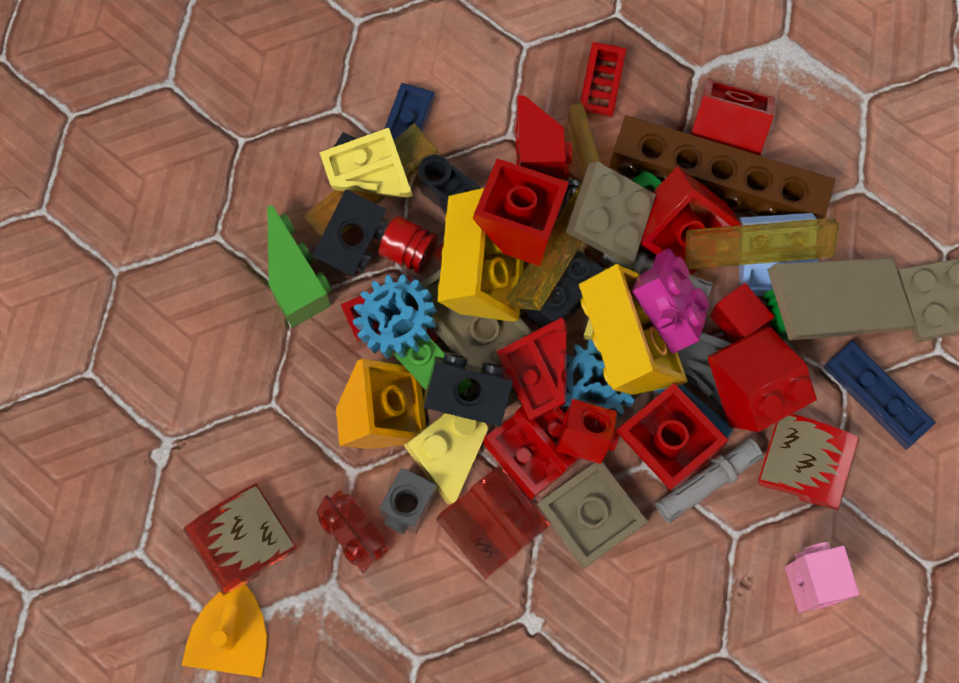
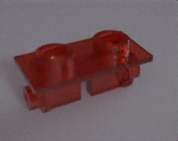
[316,490,389,574]

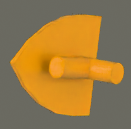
[181,578,267,678]

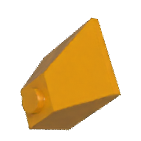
[336,358,426,449]

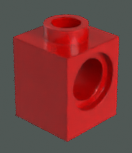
[710,283,774,343]
[556,398,619,464]

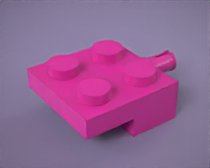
[632,248,709,354]

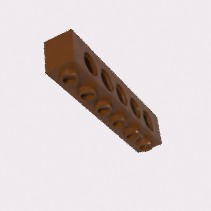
[609,115,836,231]

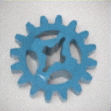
[353,274,438,358]
[564,340,635,418]

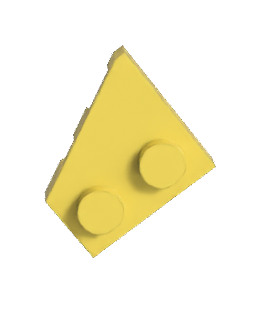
[319,128,413,198]
[404,413,489,505]

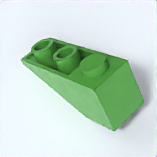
[267,205,332,328]

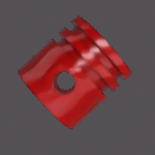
[379,215,439,274]

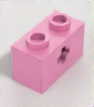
[785,542,859,614]

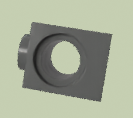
[379,467,438,534]

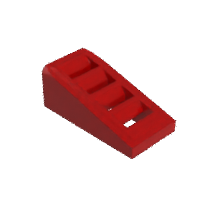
[578,41,627,118]

